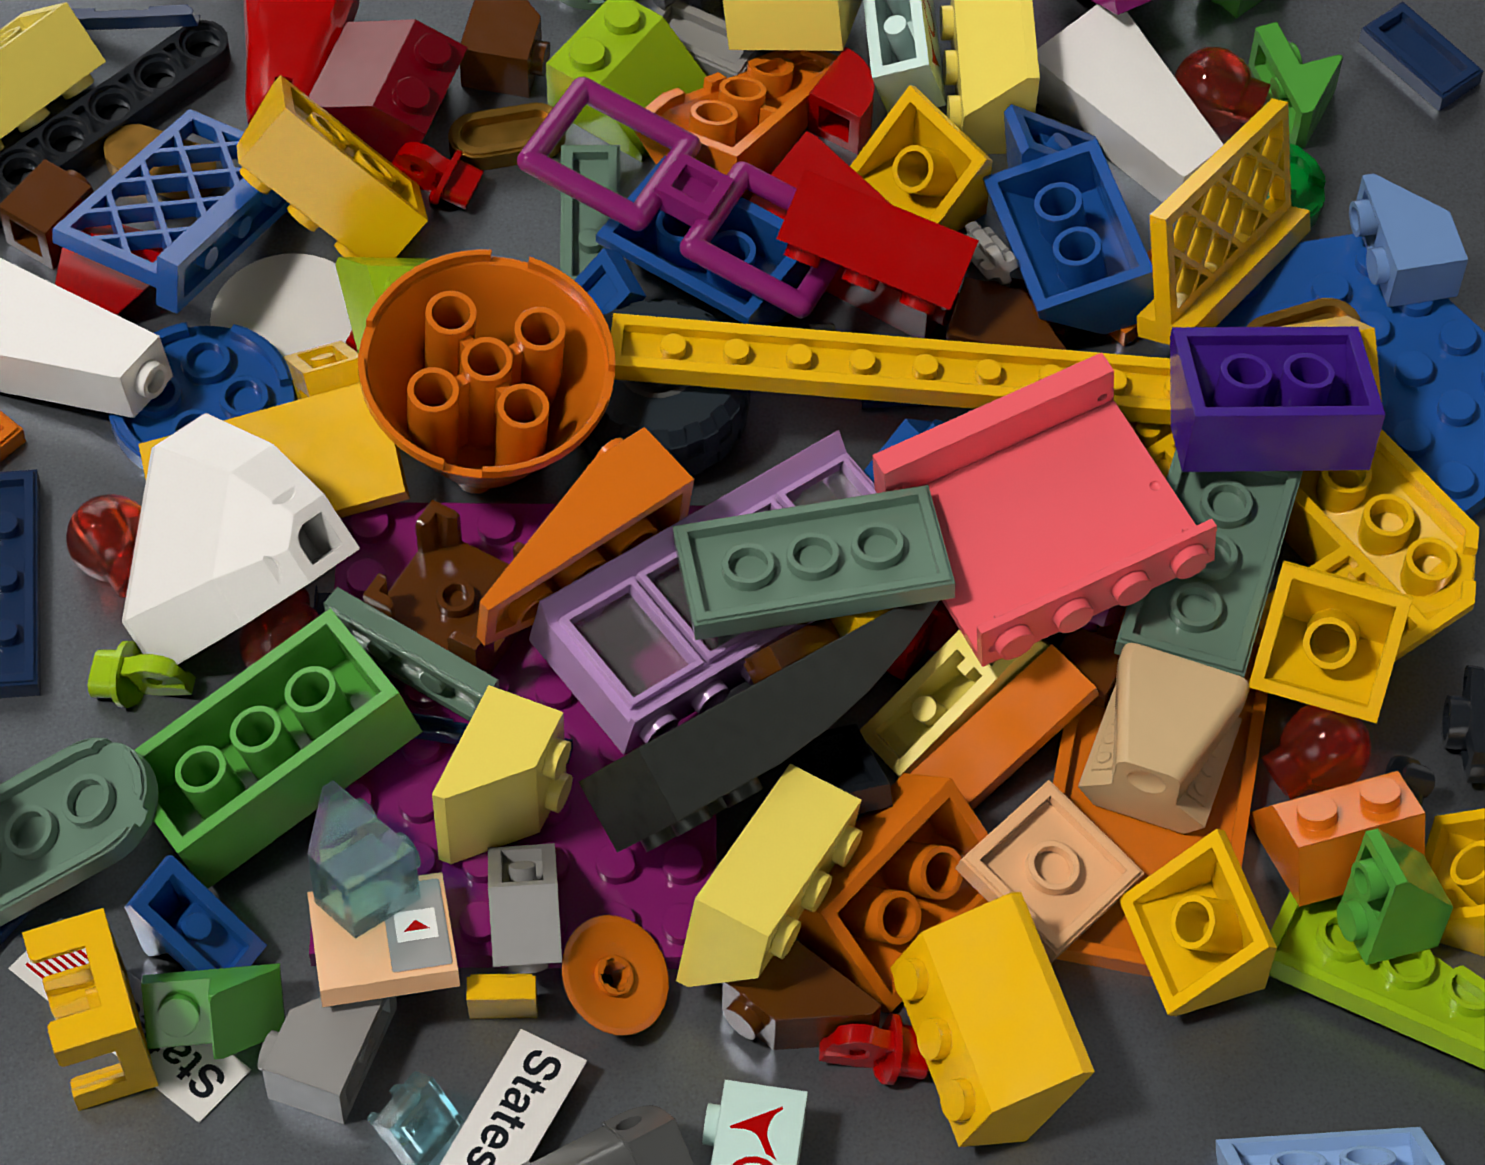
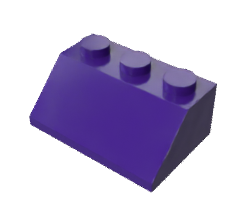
[1170,326,1385,472]

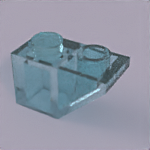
[307,781,421,938]

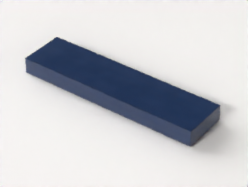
[0,469,41,699]

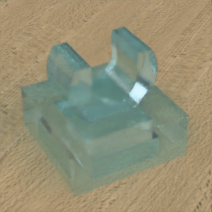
[367,1071,464,1165]

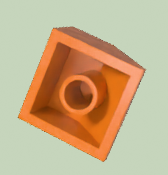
[1249,771,1425,907]

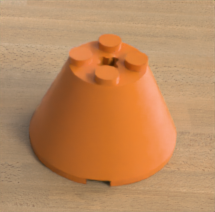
[358,249,615,494]

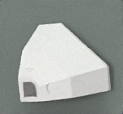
[122,413,360,665]

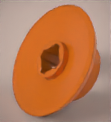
[562,915,669,1035]

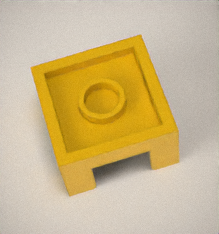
[22,908,159,1111]

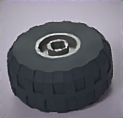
[580,300,751,476]

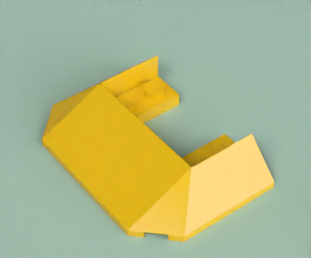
[1128,421,1479,661]

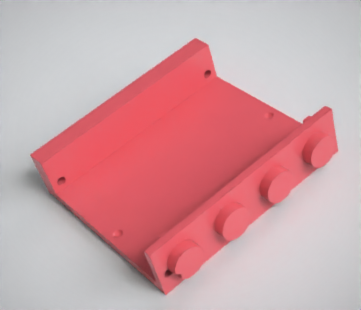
[872,352,1217,667]

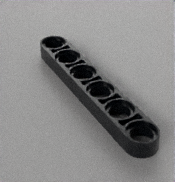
[0,20,231,229]

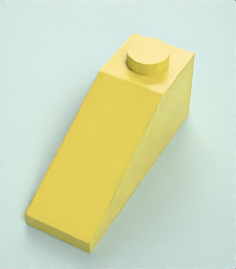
[860,630,1050,777]

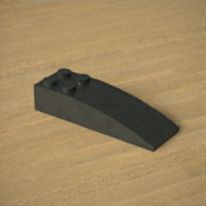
[579,600,940,853]

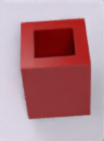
[808,47,875,155]

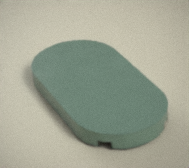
[0,737,158,926]

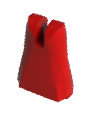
[244,0,360,124]

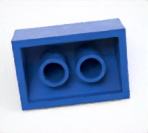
[983,138,1154,335]
[596,156,811,325]

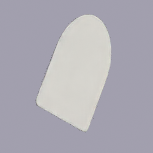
[210,253,352,400]

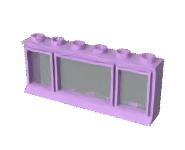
[529,430,876,755]

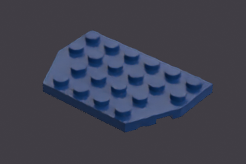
[1216,234,1485,518]

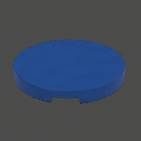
[108,322,295,470]

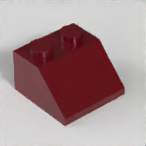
[308,19,468,162]

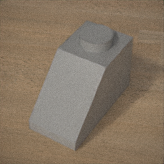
[488,843,562,974]
[258,996,397,1124]

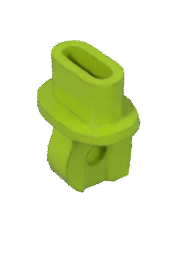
[87,641,196,708]

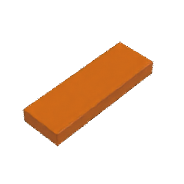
[910,644,1099,810]

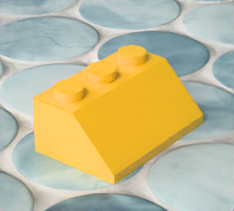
[236,75,428,258]
[890,892,1095,1147]

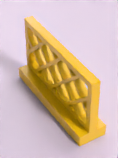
[1137,98,1310,345]

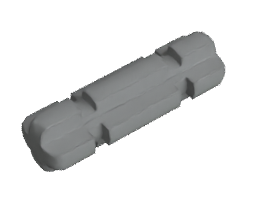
[965,221,1019,285]

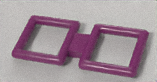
[517,77,841,318]

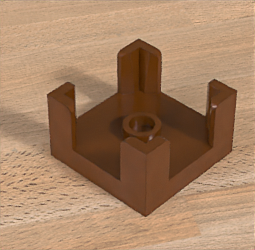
[363,500,525,675]

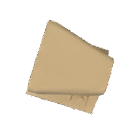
[1078,643,1250,834]

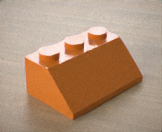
[797,773,988,1013]

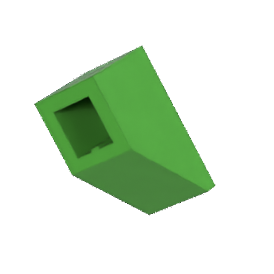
[1337,828,1454,965]

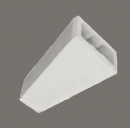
[1037,4,1224,203]
[0,258,173,418]

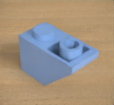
[1349,173,1468,307]

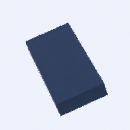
[1358,1,1484,111]

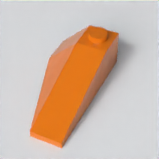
[634,50,838,200]
[476,427,694,646]

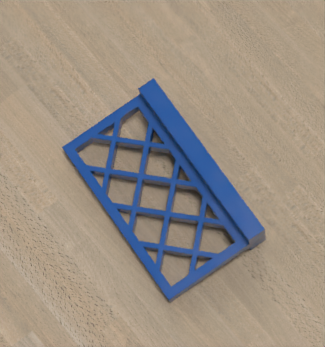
[53,109,290,314]

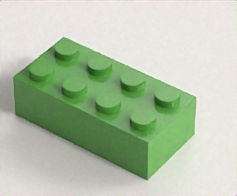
[135,608,422,889]

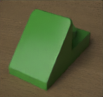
[1248,22,1343,149]
[141,963,285,1060]

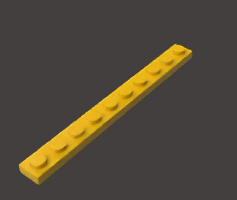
[611,313,1171,425]

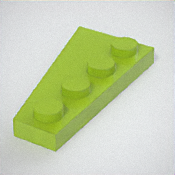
[1269,892,1485,1070]

